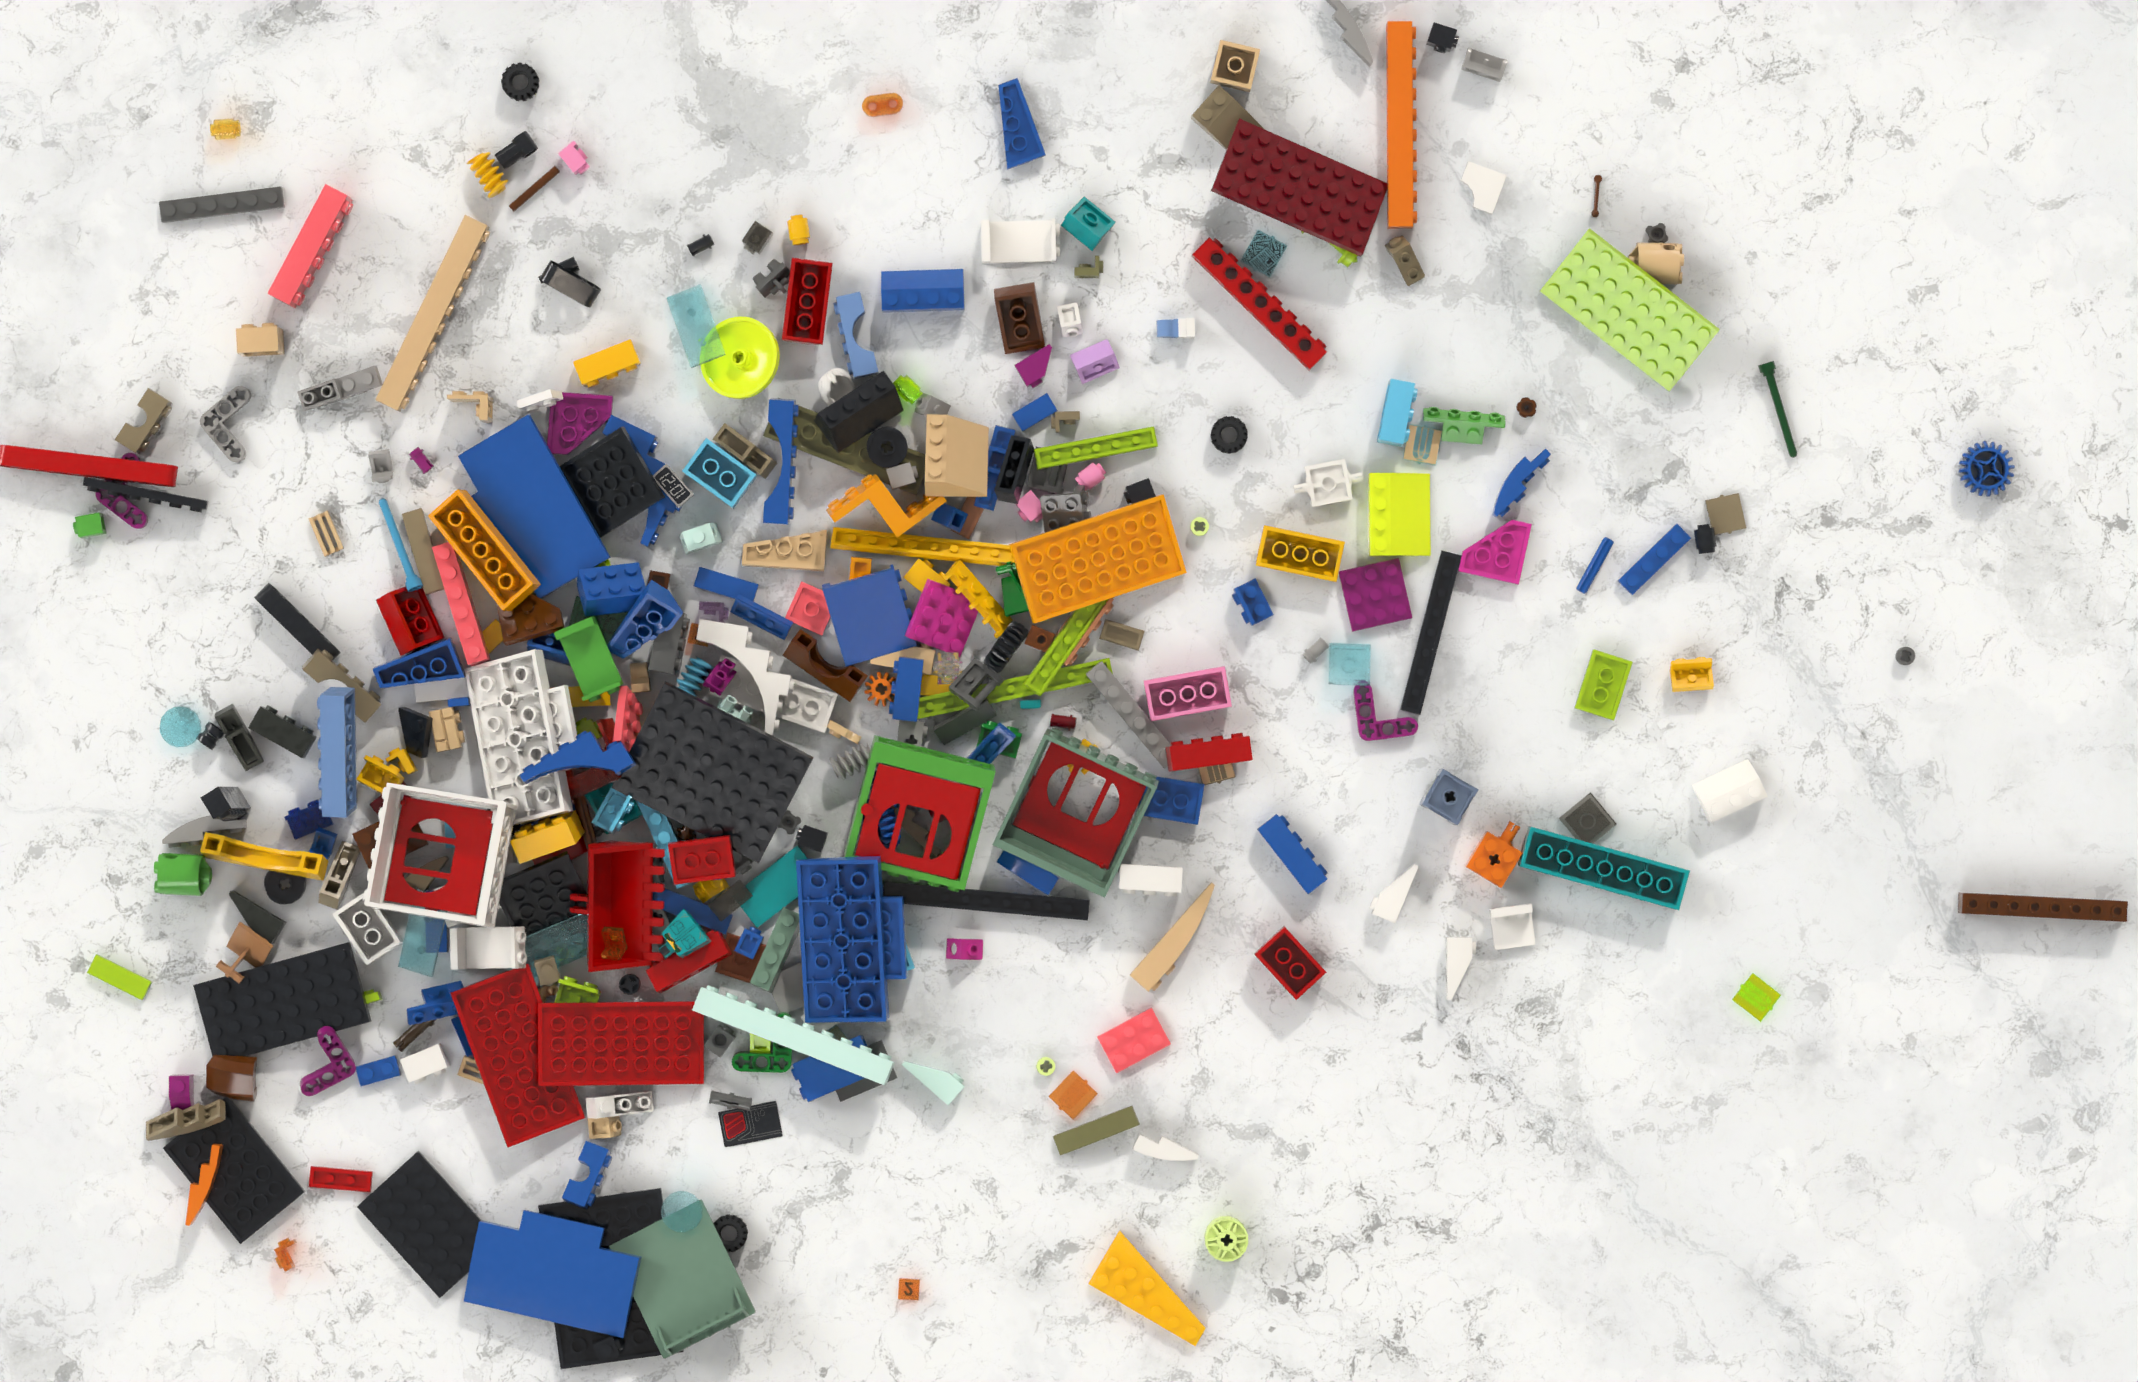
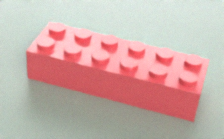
[268,184,353,309]

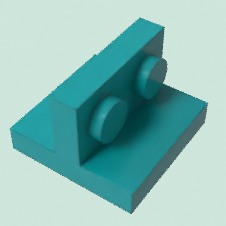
[1061,196,1116,251]

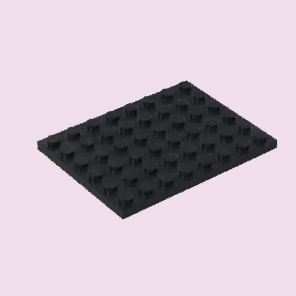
[611,681,814,863]
[538,1188,684,1369]

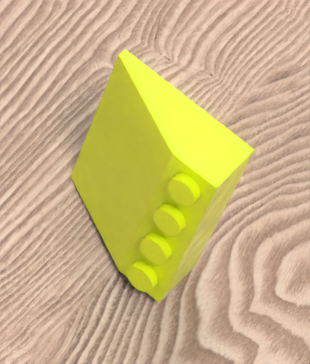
[1368,473,1431,557]

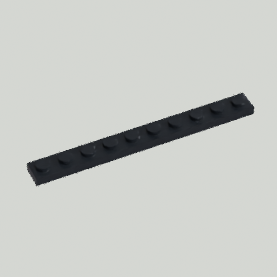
[883,882,1090,921]

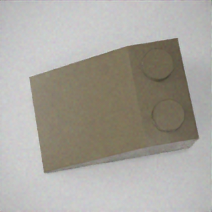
[1191,85,1264,150]

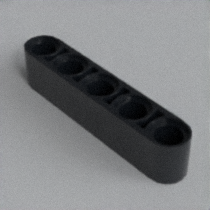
[254,583,341,661]

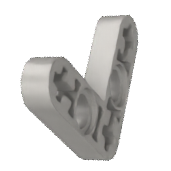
[200,386,251,463]

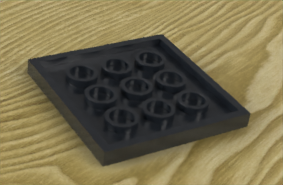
[559,426,665,538]
[499,851,588,955]

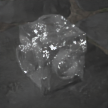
[933,652,963,684]

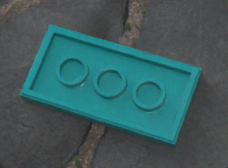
[732,845,808,928]

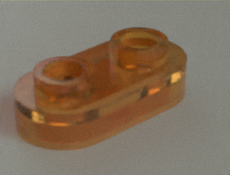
[862,93,903,117]

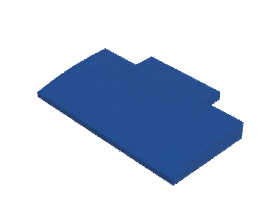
[458,414,611,598]
[796,856,907,1023]
[464,1210,642,1338]

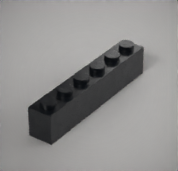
[200,787,251,820]

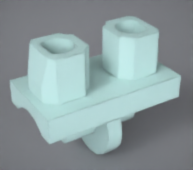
[716,695,753,724]

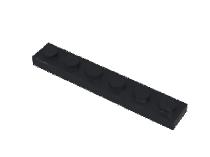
[83,477,209,513]

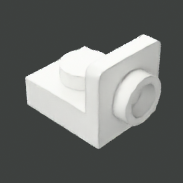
[1057,303,1083,337]

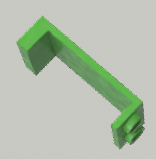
[554,615,624,702]

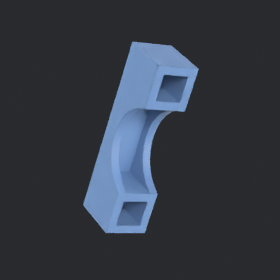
[833,292,879,379]

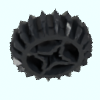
[984,621,1028,673]

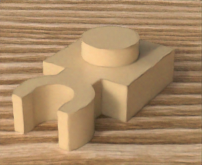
[827,720,862,744]

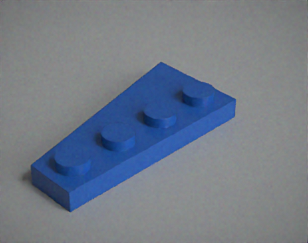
[998,78,1046,170]

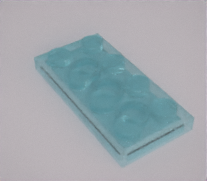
[525,914,587,978]

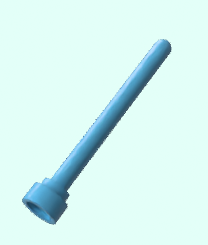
[379,498,423,592]

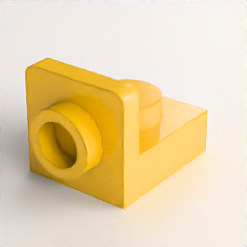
[386,747,418,774]

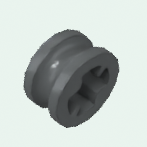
[1895,647,1915,665]

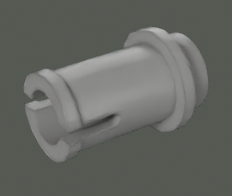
[1303,637,1329,663]

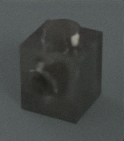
[742,221,773,255]

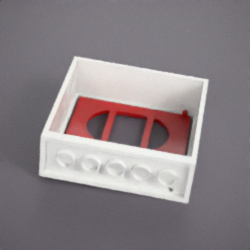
[363,783,517,928]

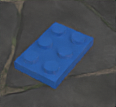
[1138,777,1205,825]

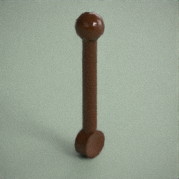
[1591,175,1602,217]

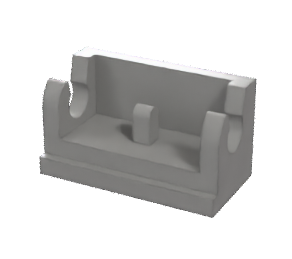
[1461,47,1507,82]

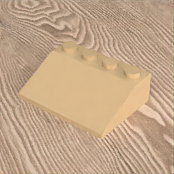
[925,414,989,497]

